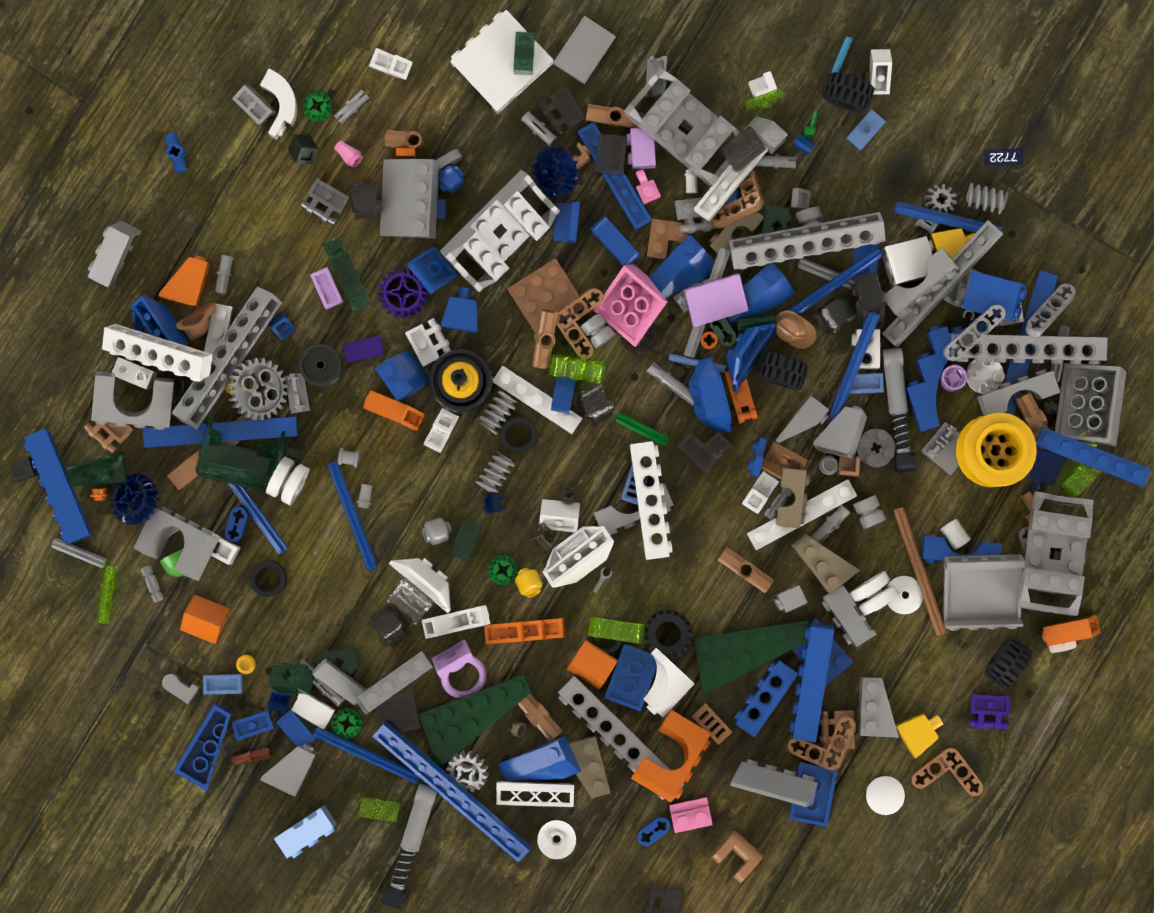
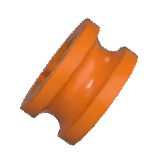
[700,332,718,349]

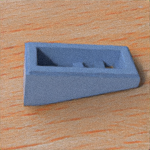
[621,465,648,505]

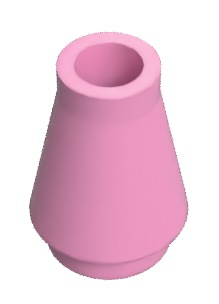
[334,140,363,168]

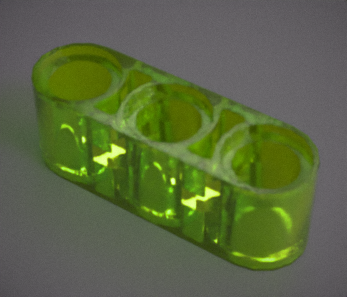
[1059,447,1101,498]
[587,616,645,644]

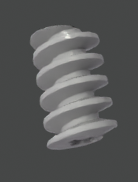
[966,183,1008,214]
[479,391,517,435]
[475,451,515,493]

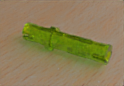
[96,565,117,624]

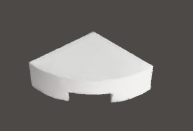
[1049,641,1077,653]

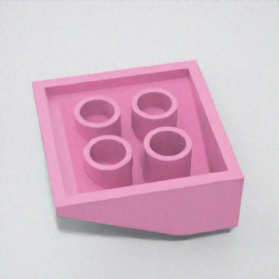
[593,264,667,347]

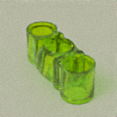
[549,354,606,384]

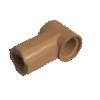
[385,130,424,151]

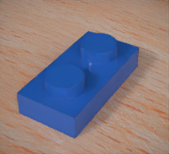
[231,710,274,741]

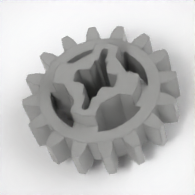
[446,751,489,792]

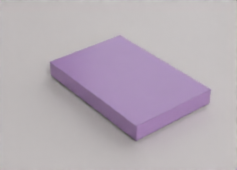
[684,273,748,327]

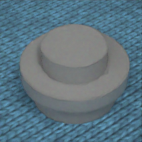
[819,456,839,475]

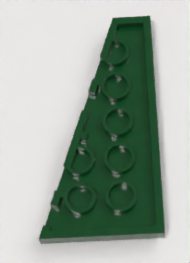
[694,620,809,695]
[418,674,532,767]

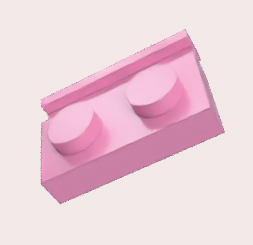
[669,797,713,833]

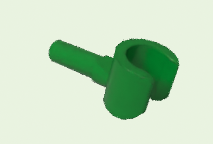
[804,111,819,137]

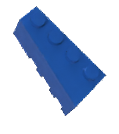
[174,702,231,791]

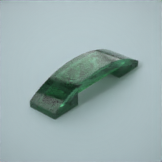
[322,236,371,313]

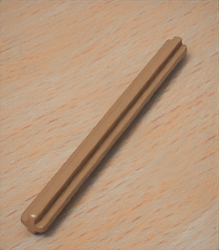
[894,507,946,635]

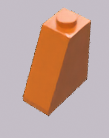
[159,255,210,308]
[363,390,424,431]
[1042,614,1101,646]

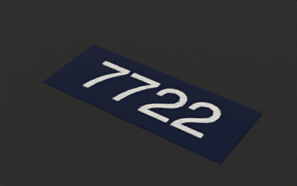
[984,149,1023,166]

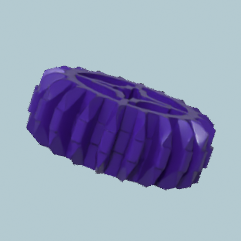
[377,267,429,319]

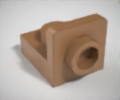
[566,143,591,173]

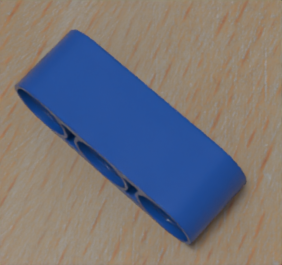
[590,216,641,266]

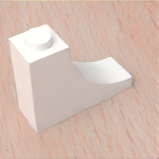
[644,648,695,717]

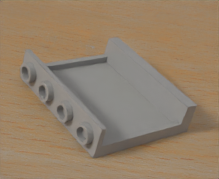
[943,555,1025,631]

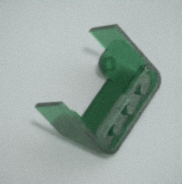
[195,414,285,491]

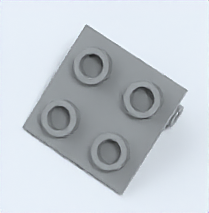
[921,422,960,476]

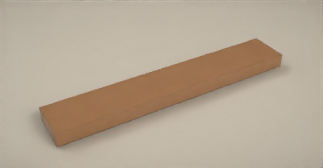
[167,405,269,491]

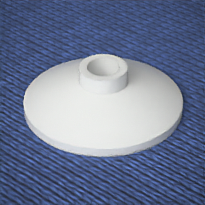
[887,576,923,614]
[538,820,576,859]

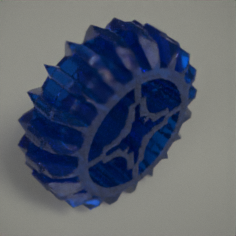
[531,145,580,198]
[110,473,160,525]

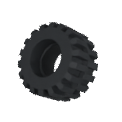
[822,72,875,112]
[756,352,809,390]
[644,610,692,658]
[984,637,1033,689]

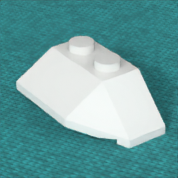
[543,526,614,588]
[389,558,451,613]

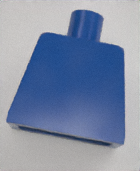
[441,287,478,333]

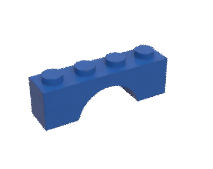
[921,536,1002,564]

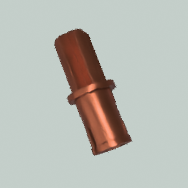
[232,748,271,766]

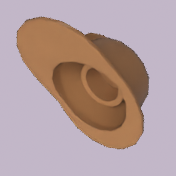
[176,302,216,341]
[775,310,816,349]

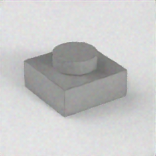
[791,188,811,210]

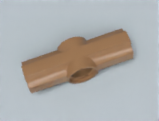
[586,104,645,128]
[532,309,558,369]
[1015,391,1049,450]
[717,547,774,594]
[518,693,562,742]

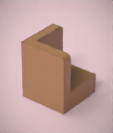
[837,456,860,477]

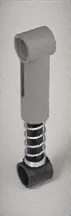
[881,348,916,473]
[382,783,437,909]

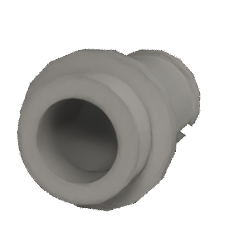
[356,484,373,509]

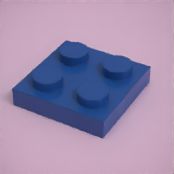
[407,246,458,294]

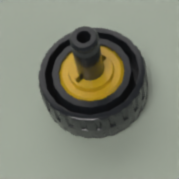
[429,349,493,413]

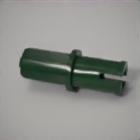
[736,314,775,330]

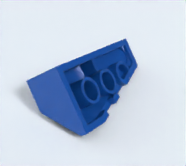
[649,235,715,298]
[718,262,795,325]
[498,736,581,782]

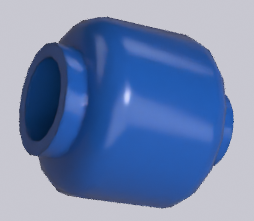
[438,165,465,193]

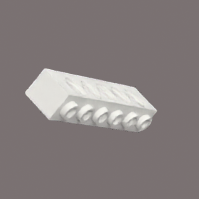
[102,324,213,381]
[630,441,672,560]

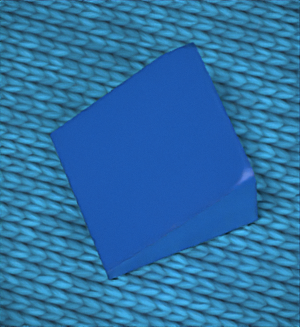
[793,134,815,155]
[268,312,296,341]

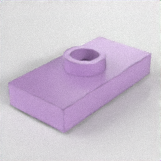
[310,267,343,310]

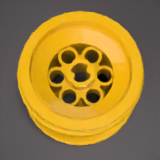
[956,413,1037,487]

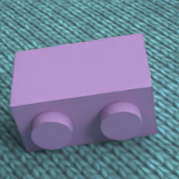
[627,128,656,169]

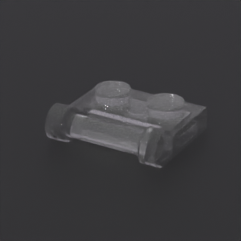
[387,577,435,624]

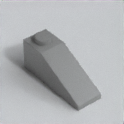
[774,396,829,444]

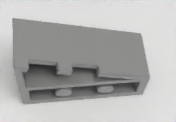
[88,221,141,287]
[822,585,877,647]
[858,676,899,738]

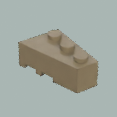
[791,534,860,594]
[568,735,610,798]

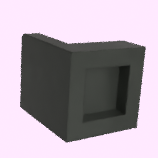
[288,134,319,164]
[10,457,38,483]

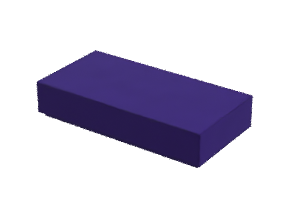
[343,335,384,364]

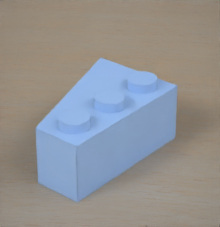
[274,805,337,858]

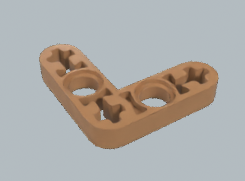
[711,169,764,228]
[556,288,603,359]
[788,717,857,770]
[911,747,983,796]

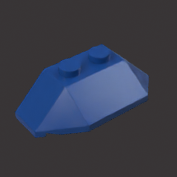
[131,295,187,358]
[726,323,777,393]
[689,357,732,434]

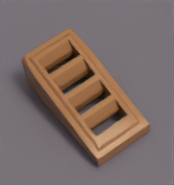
[692,703,732,745]

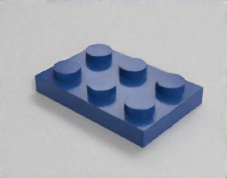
[792,618,853,687]
[604,644,657,712]
[788,762,838,827]

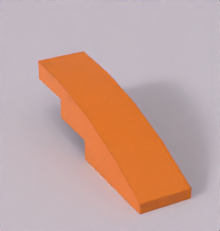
[484,618,566,644]

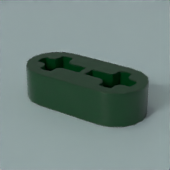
[709,317,738,346]

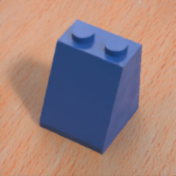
[962,271,1027,322]
[375,350,429,402]

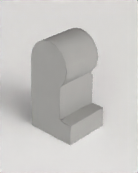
[162,673,201,704]

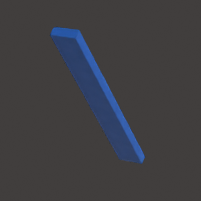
[1003,270,1058,415]
[143,417,298,448]

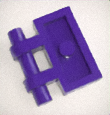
[969,694,1011,731]

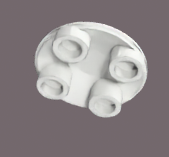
[966,358,1005,394]
[866,776,905,815]

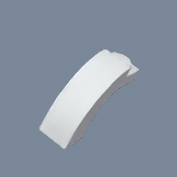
[260,69,297,140]
[422,605,490,639]

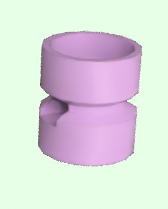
[939,365,967,392]

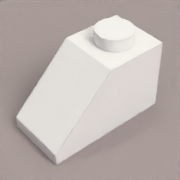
[870,49,892,94]

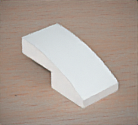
[369,48,413,80]
[424,408,459,453]
[742,470,780,514]

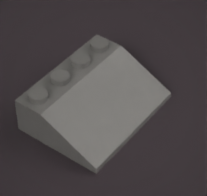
[380,159,440,238]
[1055,363,1126,447]
[730,759,818,807]

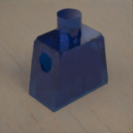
[1024,449,1065,492]

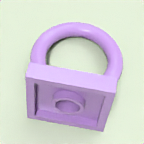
[431,639,487,698]

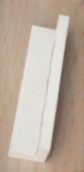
[496,781,574,807]

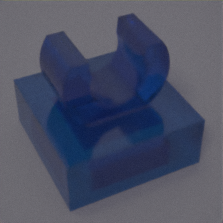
[483,493,506,513]
[267,692,291,716]

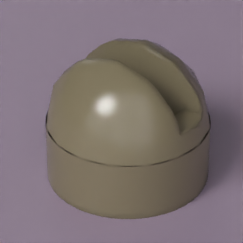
[510,721,526,738]

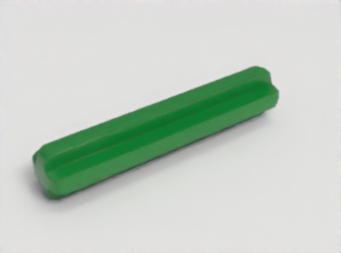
[615,413,669,446]

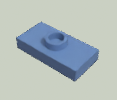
[846,109,886,151]
[849,373,884,394]
[203,674,243,695]

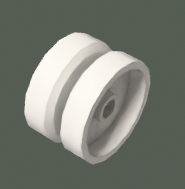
[266,456,310,505]
[849,571,899,616]

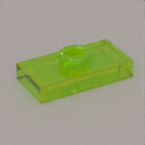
[744,89,784,111]
[358,797,400,822]

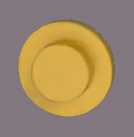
[236,655,256,674]

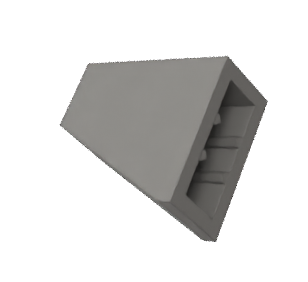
[743,116,788,156]
[813,406,867,459]
[260,743,317,797]

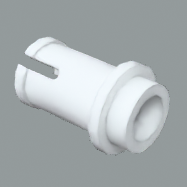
[684,169,698,194]

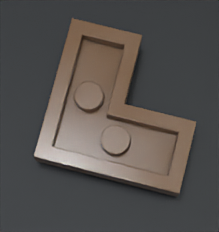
[647,219,688,260]

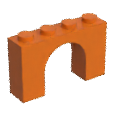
[631,710,711,802]

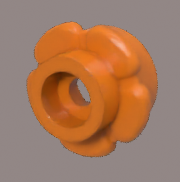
[90,488,109,501]

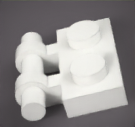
[405,318,451,367]

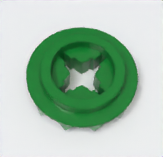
[302,91,333,122]
[488,555,518,585]
[332,708,362,739]

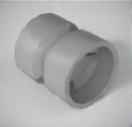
[796,206,824,227]
[580,313,616,349]
[853,495,886,529]

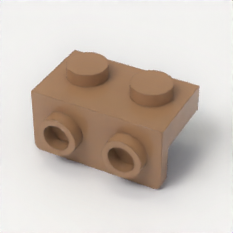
[761,442,808,479]

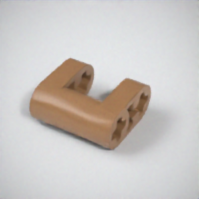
[711,830,764,883]

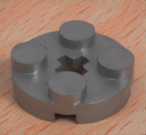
[856,429,895,467]

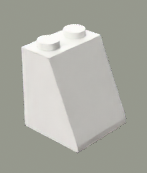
[881,236,934,288]

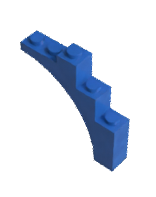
[906,321,987,432]

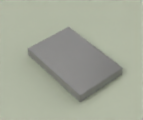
[553,16,616,85]

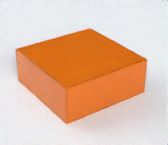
[396,148,416,159]

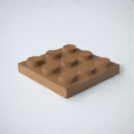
[507,258,584,333]

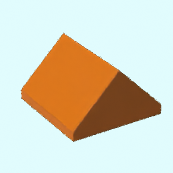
[180,594,230,644]
[567,640,618,690]

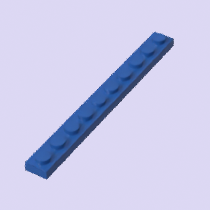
[373,721,532,862]

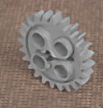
[227,358,288,420]

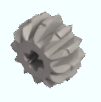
[924,184,957,214]

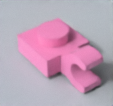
[635,169,661,205]

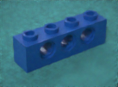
[734,660,798,737]

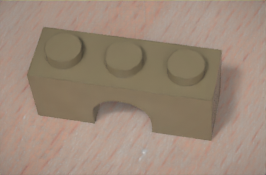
[709,206,764,260]
[776,467,809,528]

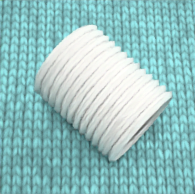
[940,519,971,550]

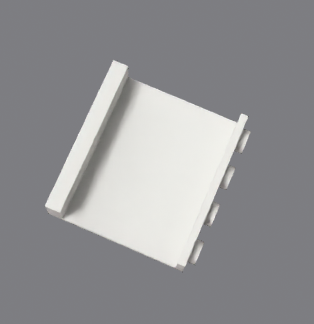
[450,10,553,115]

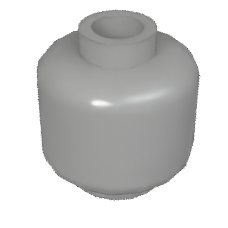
[422,518,452,545]

